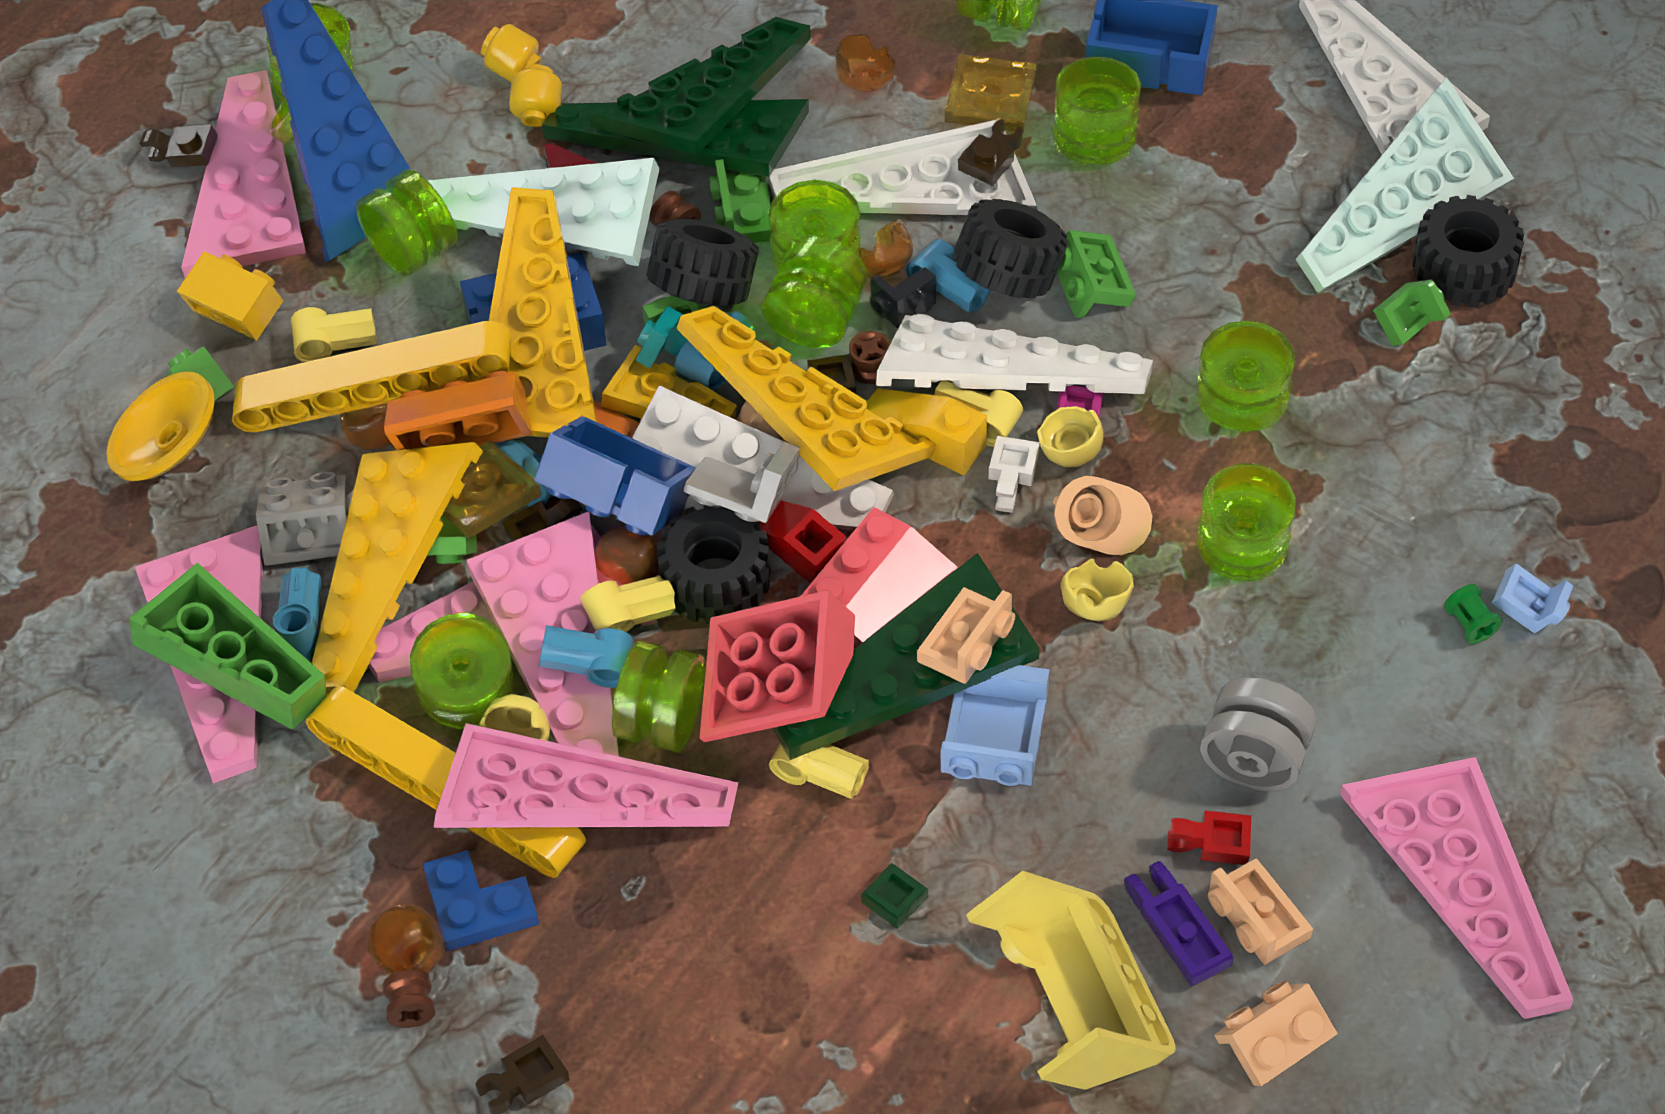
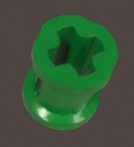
[1444,584,1502,644]

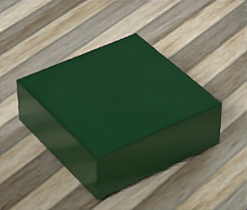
[861,863,928,929]

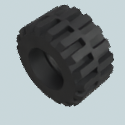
[1412,195,1524,307]
[953,199,1068,298]
[646,219,759,306]
[657,505,771,624]

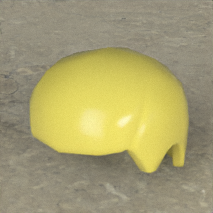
[1037,406,1104,467]
[1060,559,1134,622]
[480,694,550,741]

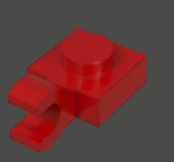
[1167,810,1252,865]

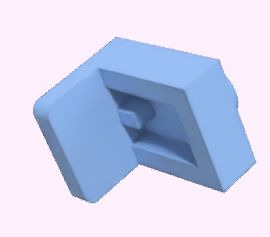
[1492,564,1573,634]

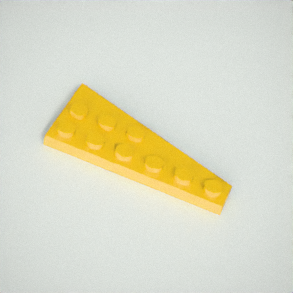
[489,187,597,438]
[677,306,936,491]
[312,442,483,696]

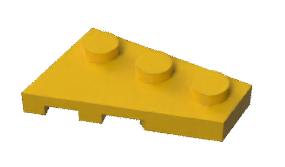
[601,344,737,419]

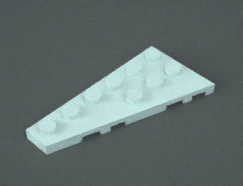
[1296,77,1514,294]
[421,158,659,267]

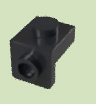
[870,267,936,329]

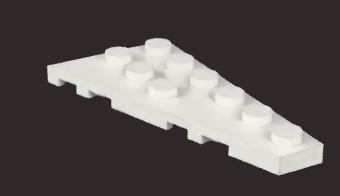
[1299,0,1490,154]
[768,119,1037,215]
[876,314,1153,394]
[632,386,894,531]

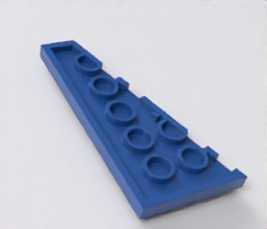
[261,0,425,262]

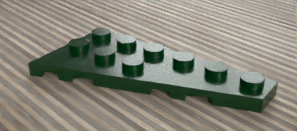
[589,17,811,155]
[542,99,809,177]
[772,553,1039,760]

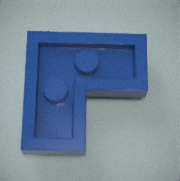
[422,850,539,951]

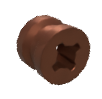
[649,190,701,228]
[849,330,891,384]
[382,970,435,1028]

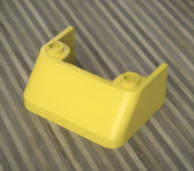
[966,871,1176,1090]

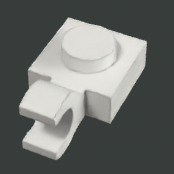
[988,436,1040,513]

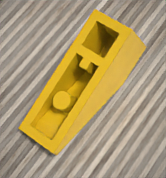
[866,388,987,476]

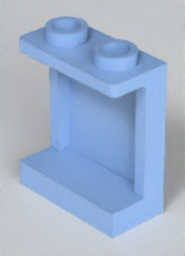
[941,665,1049,786]

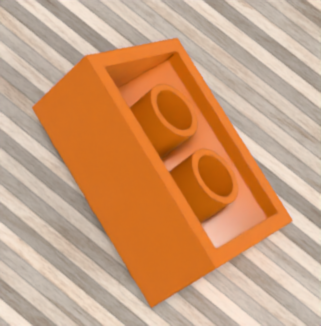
[384,371,533,450]

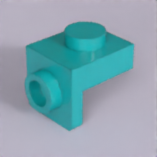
[636,306,688,369]

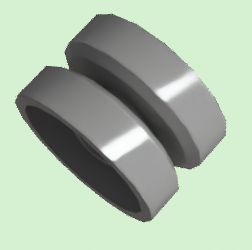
[1200,677,1317,792]

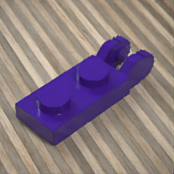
[1123,861,1234,987]

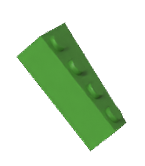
[129,562,326,730]

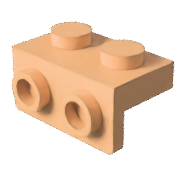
[917,587,1015,684]
[1208,858,1313,965]
[1214,981,1338,1086]

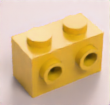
[177,251,284,341]

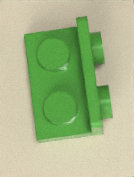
[709,159,776,243]
[1057,230,1137,318]

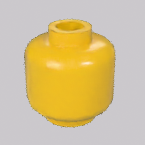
[480,24,542,82]
[509,64,562,127]

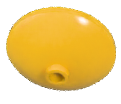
[106,372,214,481]

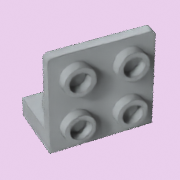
[683,442,800,523]
[256,472,347,566]

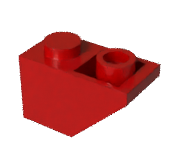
[759,500,846,584]

